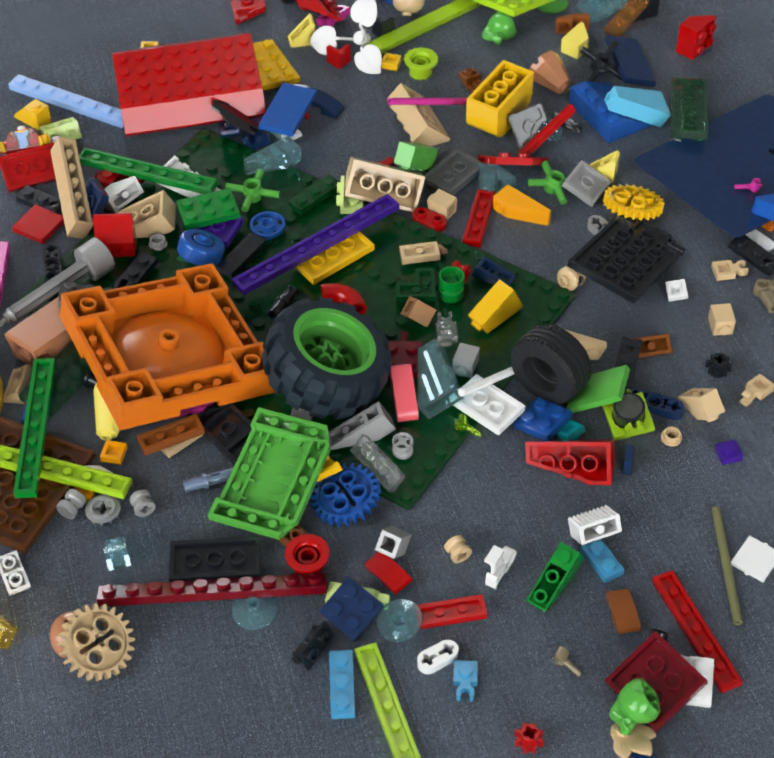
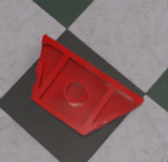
[230,0,266,25]
[478,152,548,165]

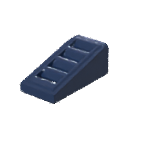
[472,256,517,287]

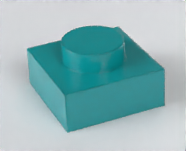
[556,420,586,440]

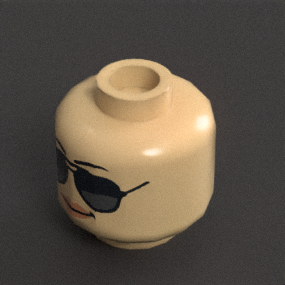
[557,265,586,291]

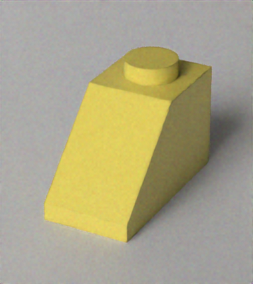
[561,22,589,60]

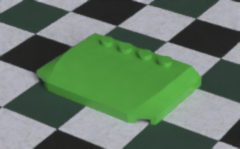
[207,407,331,540]

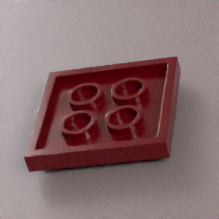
[604,631,708,733]

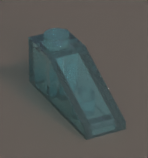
[244,136,302,175]

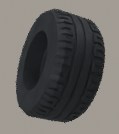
[511,324,591,404]

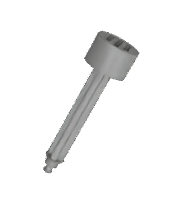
[0,237,115,327]

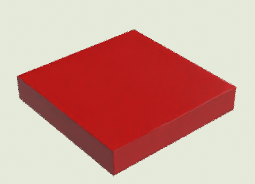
[12,204,64,244]

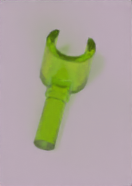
[455,414,481,438]

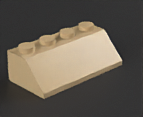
[387,83,450,146]
[344,157,425,212]

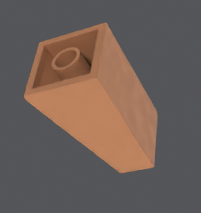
[4,297,74,367]

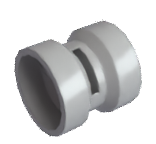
[56,489,87,519]

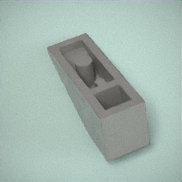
[329,401,396,450]

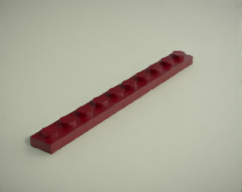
[96,572,327,607]

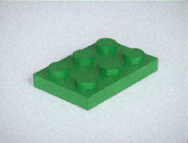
[176,188,241,231]

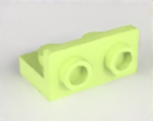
[39,117,82,141]
[336,175,363,214]

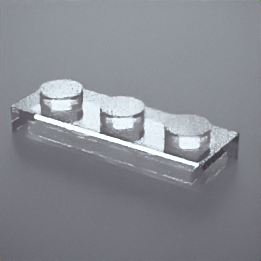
[350,434,406,493]

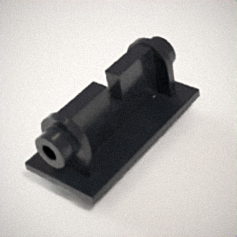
[292,620,334,671]

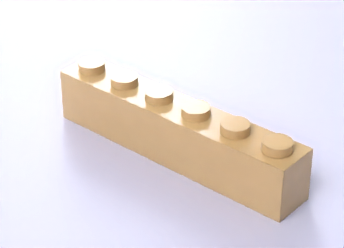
[50,136,93,239]

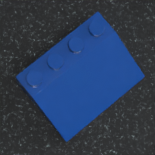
[569,81,652,143]

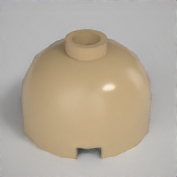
[392,0,425,17]

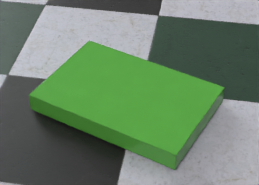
[566,365,630,413]

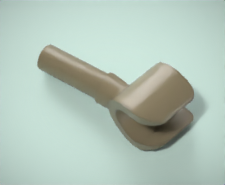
[554,646,582,677]

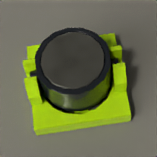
[602,389,655,441]

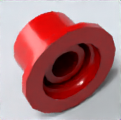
[285,534,330,575]

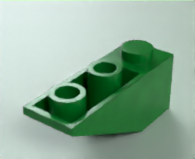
[526,542,585,612]

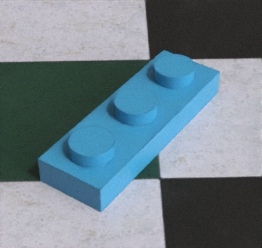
[329,650,355,719]

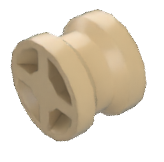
[444,535,472,563]

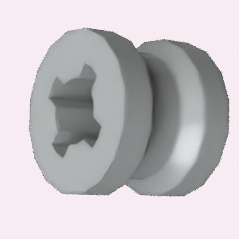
[392,432,413,459]
[129,489,156,517]

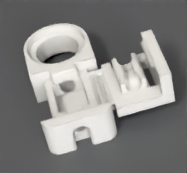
[484,545,517,589]

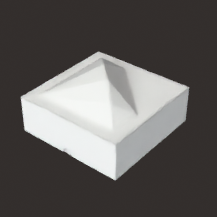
[665,279,688,302]

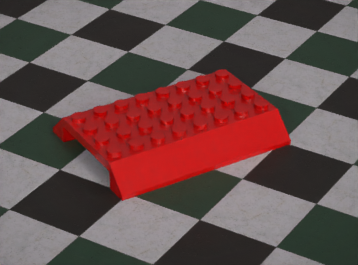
[112,33,266,136]

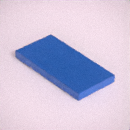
[259,82,316,137]

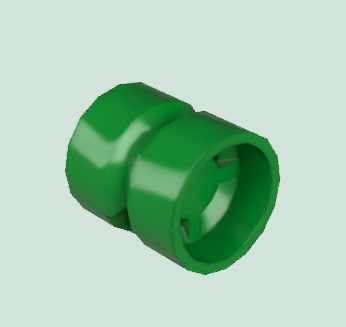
[439,266,465,304]

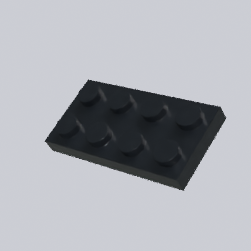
[169,536,261,582]

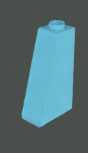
[605,86,671,128]

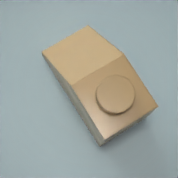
[677,388,725,422]

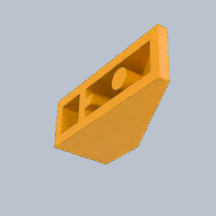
[493,185,551,226]

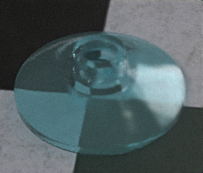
[231,597,277,630]
[377,599,423,642]

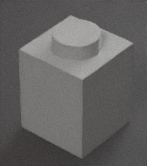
[452,343,480,378]
[375,525,412,559]

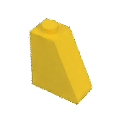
[468,279,523,334]

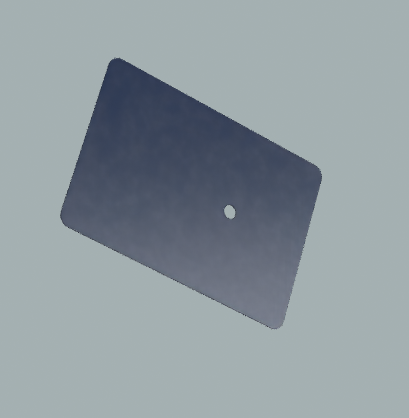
[635,95,774,237]

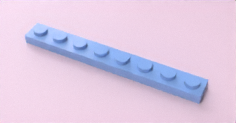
[8,74,124,128]

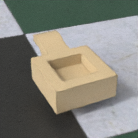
[739,374,774,407]

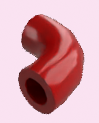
[320,283,367,315]

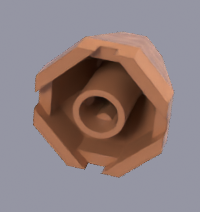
[530,50,571,94]

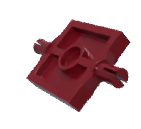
[388,331,423,378]

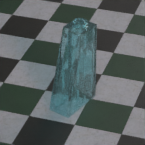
[417,339,464,419]

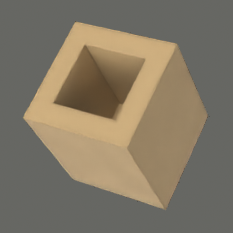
[427,189,457,220]
[708,303,736,336]

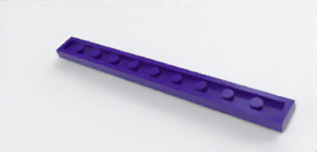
[232,194,399,295]

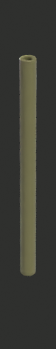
[711,506,743,625]

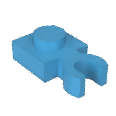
[453,660,478,702]

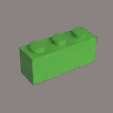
[394,142,438,172]

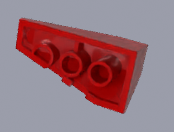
[296,0,342,21]
[525,439,615,485]

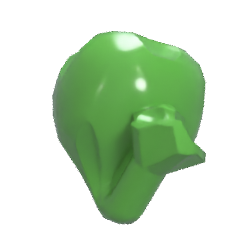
[482,11,517,46]
[609,678,660,735]

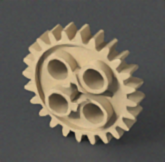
[57,603,135,681]

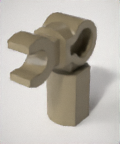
[753,279,774,313]

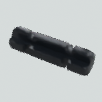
[550,112,583,134]

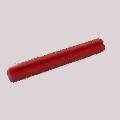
[519,104,576,156]

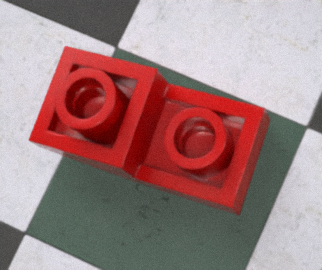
[364,552,412,595]

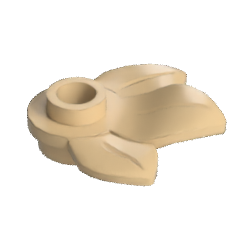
[610,723,656,758]

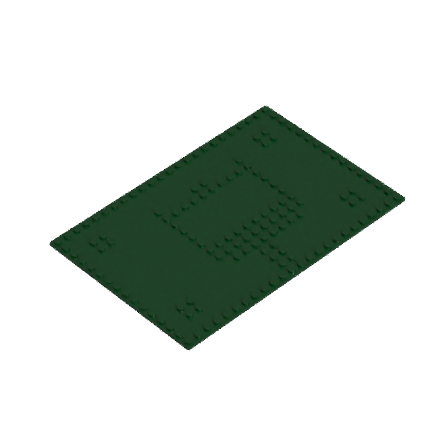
[16,128,575,510]

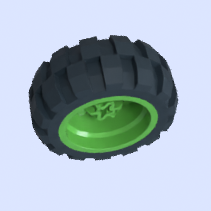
[262,297,391,420]

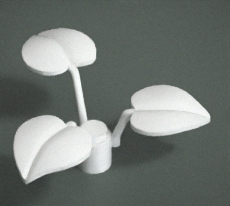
[310,0,382,74]

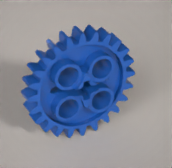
[310,463,381,528]

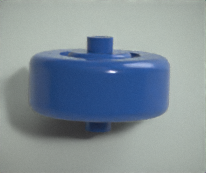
[177,229,225,266]

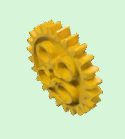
[603,184,665,221]

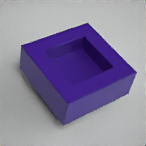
[714,439,744,465]

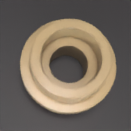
[661,426,682,447]

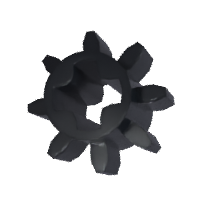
[705,353,732,378]

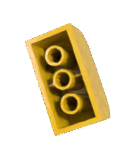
[466,60,534,138]

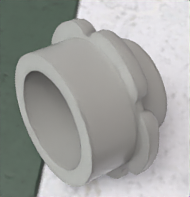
[149,233,168,251]

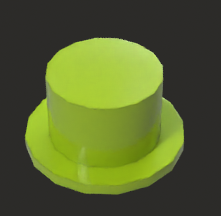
[404,47,438,80]

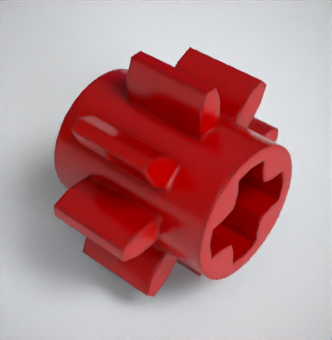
[515,722,544,754]

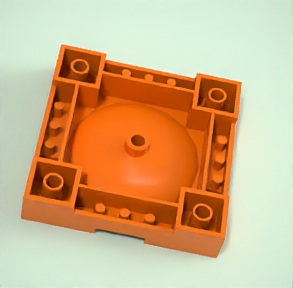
[60,263,276,430]

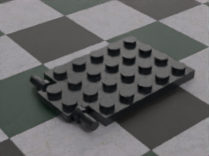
[567,215,686,304]

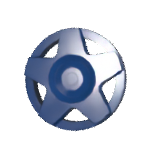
[250,211,285,240]

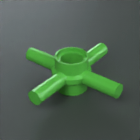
[528,161,567,205]
[225,169,280,212]

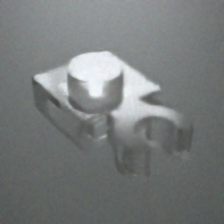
[436,312,458,343]

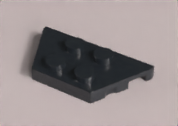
[187,403,252,466]

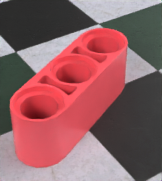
[390,364,419,422]

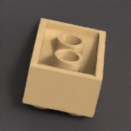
[116,190,176,238]

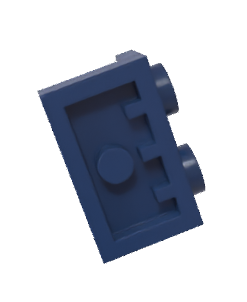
[241,115,271,150]

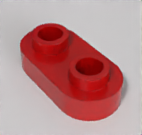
[412,207,447,232]

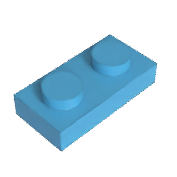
[580,539,625,584]

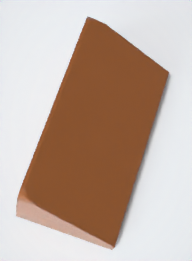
[629,333,673,359]

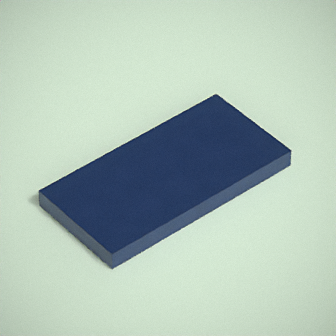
[605,35,656,86]

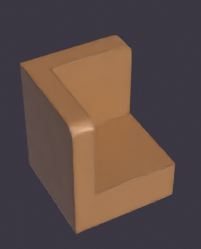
[401,296,436,327]

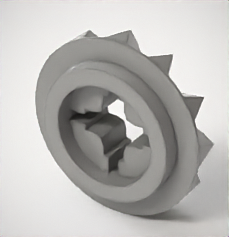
[85,494,121,526]

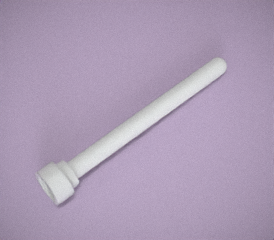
[458,367,515,397]

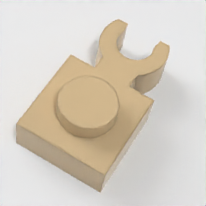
[711,260,749,281]

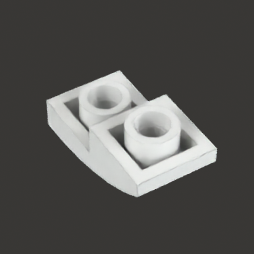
[0,550,31,596]

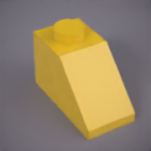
[14,99,52,131]

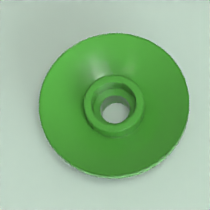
[537,0,568,14]

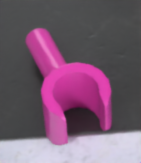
[734,178,762,193]

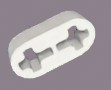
[417,640,459,674]

